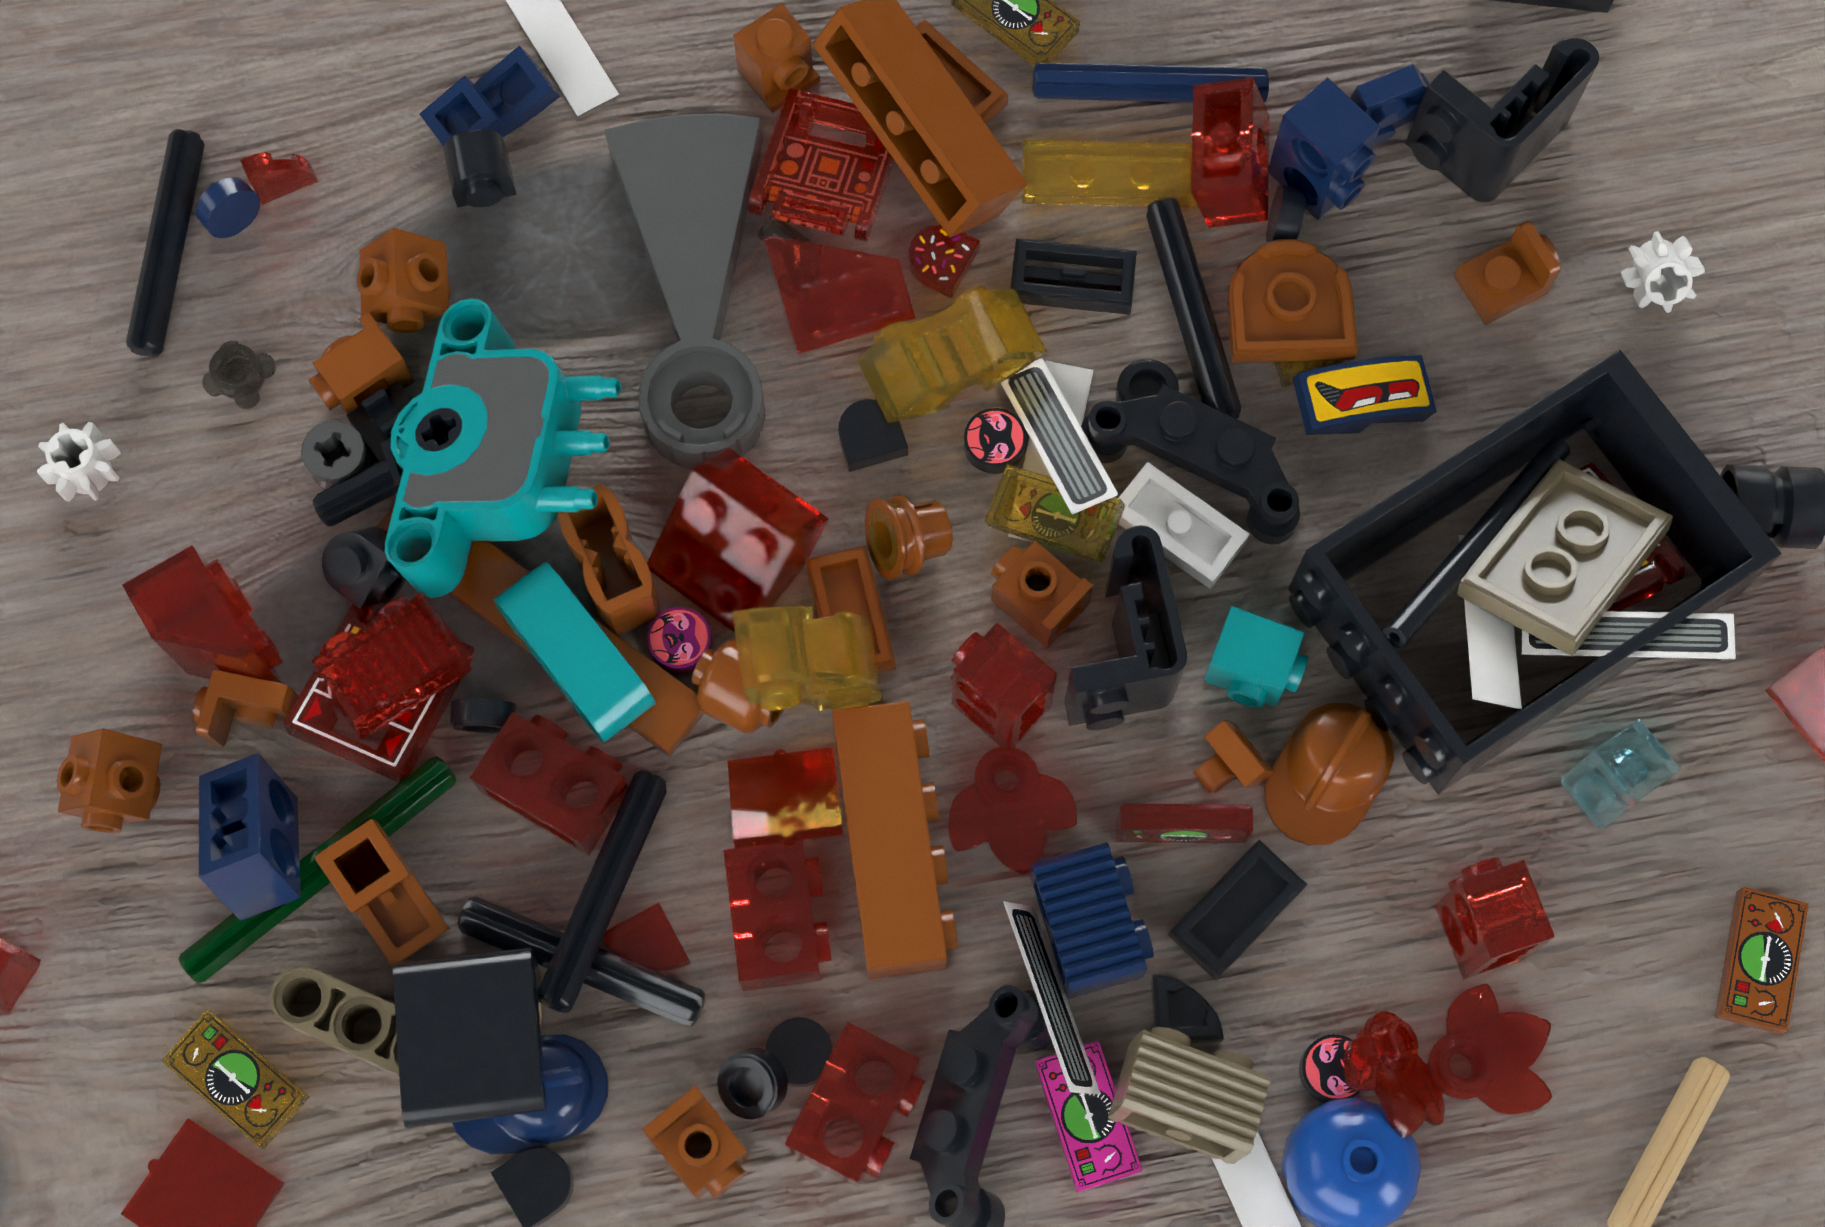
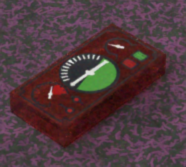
[1116,803,1253,843]

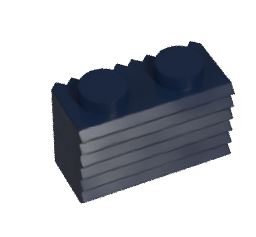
[1029,842,1154,999]

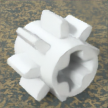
[1621,231,1705,313]
[37,422,121,502]

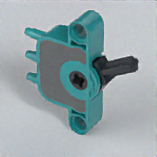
[312,298,621,598]

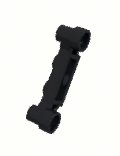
[1081,384,1300,545]
[909,985,1052,1227]

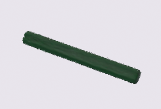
[178,756,457,983]

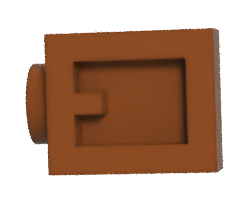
[1453,220,1561,326]
[193,669,303,747]

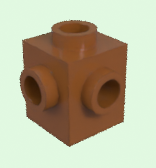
[357,228,451,333]
[57,728,162,833]

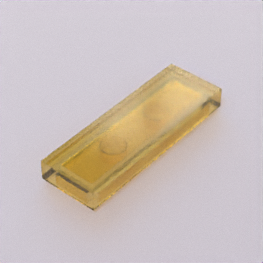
[1022,140,1204,208]

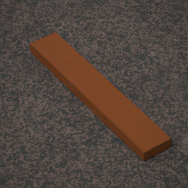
[376,506,705,757]

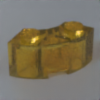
[857,286,1047,423]
[732,606,883,711]

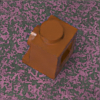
[733,3,820,113]
[308,312,415,415]
[991,540,1093,649]
[642,1085,751,1199]

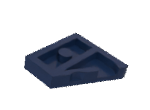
[1350,64,1430,147]

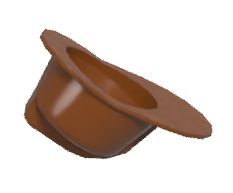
[1265,703,1394,846]

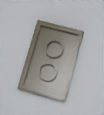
[1457,459,1673,656]

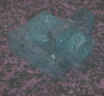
[1561,719,1682,829]

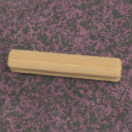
[1607,1057,1730,1227]

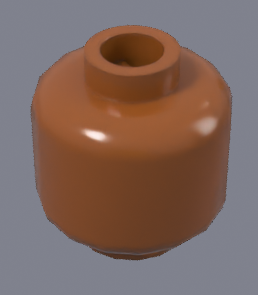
[692,638,793,734]

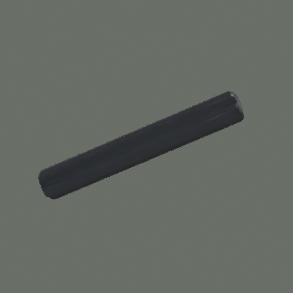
[126,129,205,357]
[1146,197,1242,419]
[537,770,667,1013]
[457,896,705,1027]

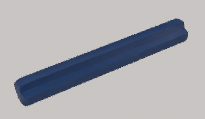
[1032,63,1269,104]

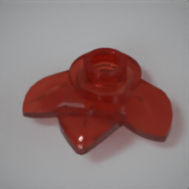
[948,746,1077,875]
[1427,984,1552,1115]
[1344,1011,1445,1138]

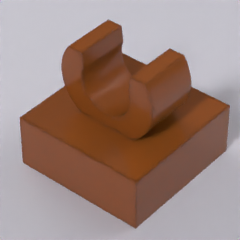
[1193,720,1275,793]

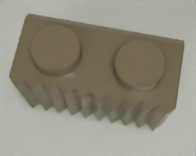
[1108,1027,1271,1164]

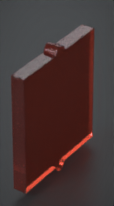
[728,747,844,849]
[121,1118,285,1227]

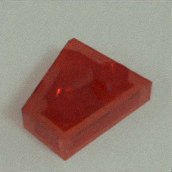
[762,235,916,354]

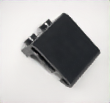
[1405,38,1599,202]
[1064,525,1187,730]
[393,948,547,1128]

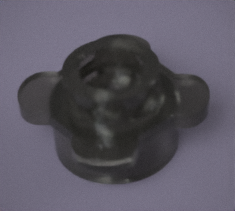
[202,341,276,409]

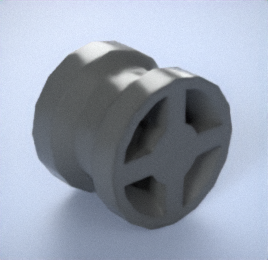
[301,421,374,490]

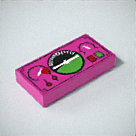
[1034,1041,1143,1193]

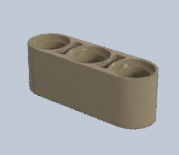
[270,966,399,1077]

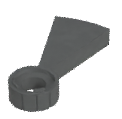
[604,114,766,471]

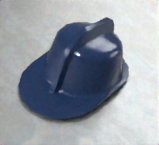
[453,1035,608,1155]

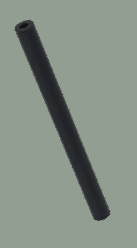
[1383,437,1571,648]

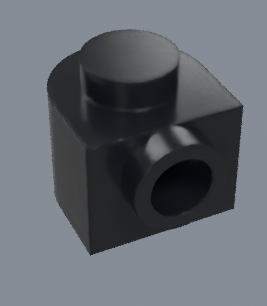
[443,129,517,207]
[322,527,406,609]

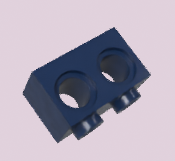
[1267,77,1381,220]
[199,753,301,921]

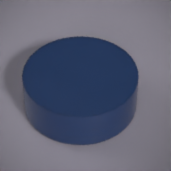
[196,177,260,238]

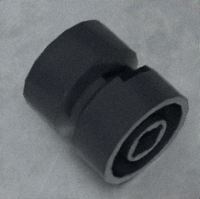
[1720,464,1825,549]

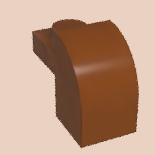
[314,819,450,967]

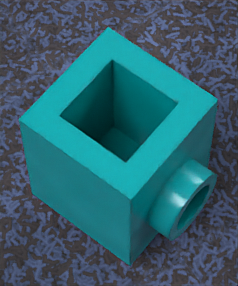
[1203,606,1309,708]

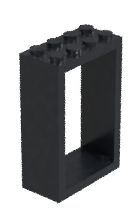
[1288,349,1782,794]

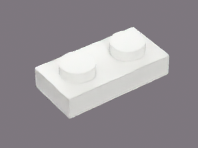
[1109,462,1250,589]

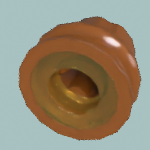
[865,494,953,580]

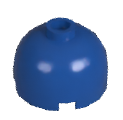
[1281,1097,1421,1227]

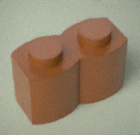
[558,484,659,636]

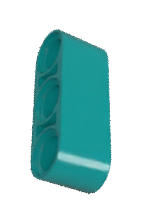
[493,561,656,743]

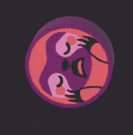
[647,607,713,674]

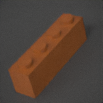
[812,0,1028,238]
[832,701,958,980]

